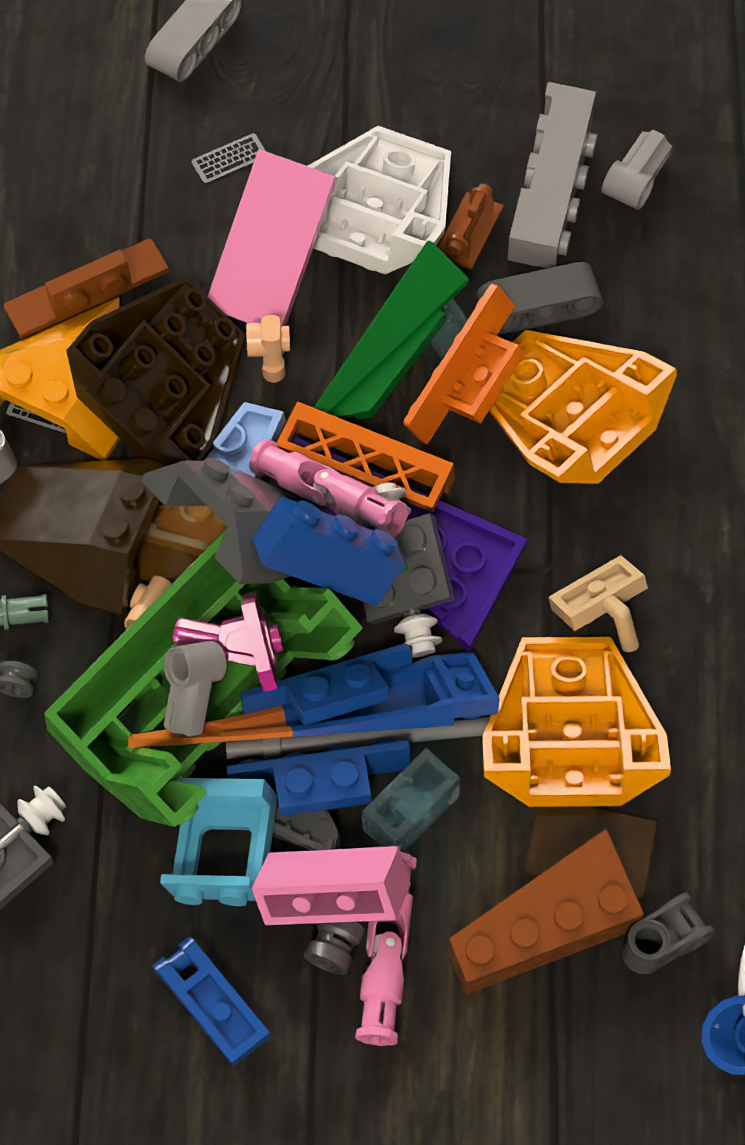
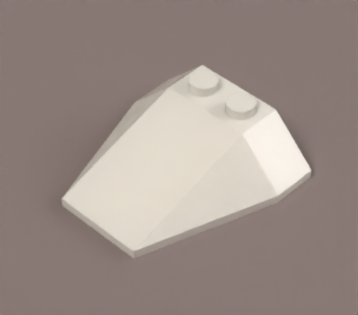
[308,126,451,274]

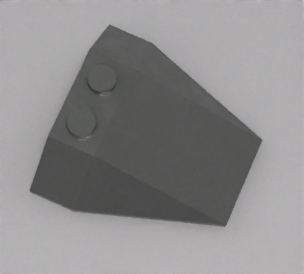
[141,458,301,584]

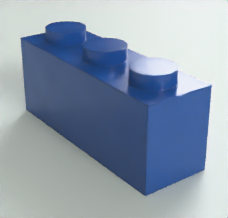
[252,496,405,606]

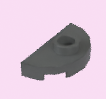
[272,807,340,851]

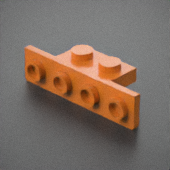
[403,284,525,445]

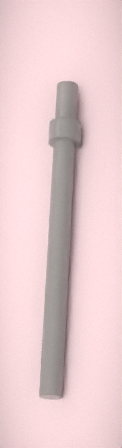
[226,717,490,760]

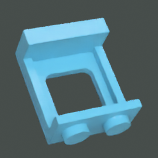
[160,778,278,906]

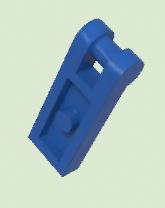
[152,936,271,1067]

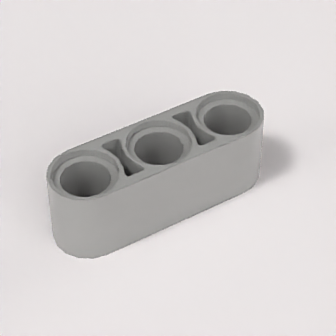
[145,0,241,82]

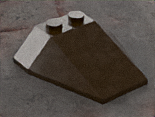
[0,458,172,618]

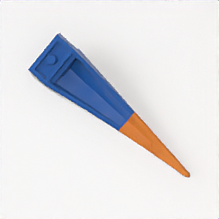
[128,652,500,748]

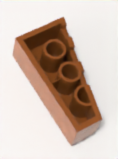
[448,829,644,995]

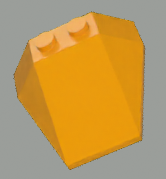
[489,330,677,484]
[482,637,671,807]

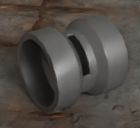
[304,922,365,975]

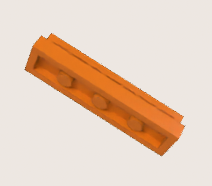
[277,401,455,513]

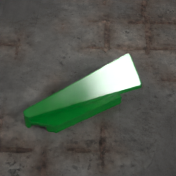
[314,241,469,420]

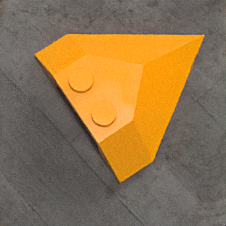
[0,297,121,461]

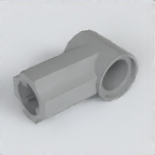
[601,130,673,210]
[164,640,227,737]

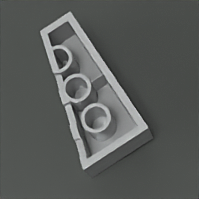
[508,82,598,269]

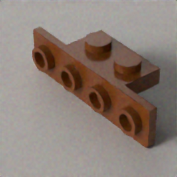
[4,239,169,339]

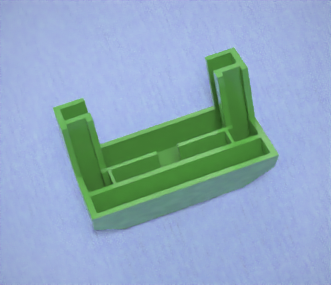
[44,529,363,827]

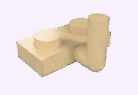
[548,555,648,652]

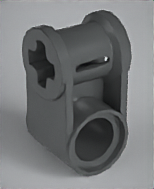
[622,892,716,974]

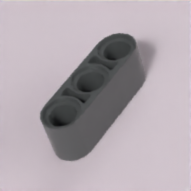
[477,262,603,335]

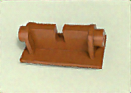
[438,184,504,270]

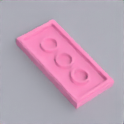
[208,149,338,326]

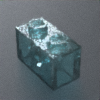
[362,748,460,853]

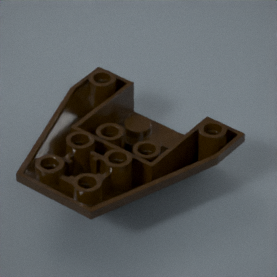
[66,276,245,464]

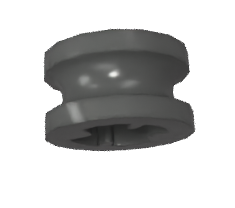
[0,661,38,698]

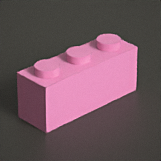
[252,846,411,925]

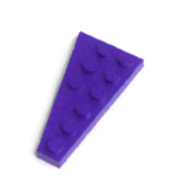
[292,437,527,653]

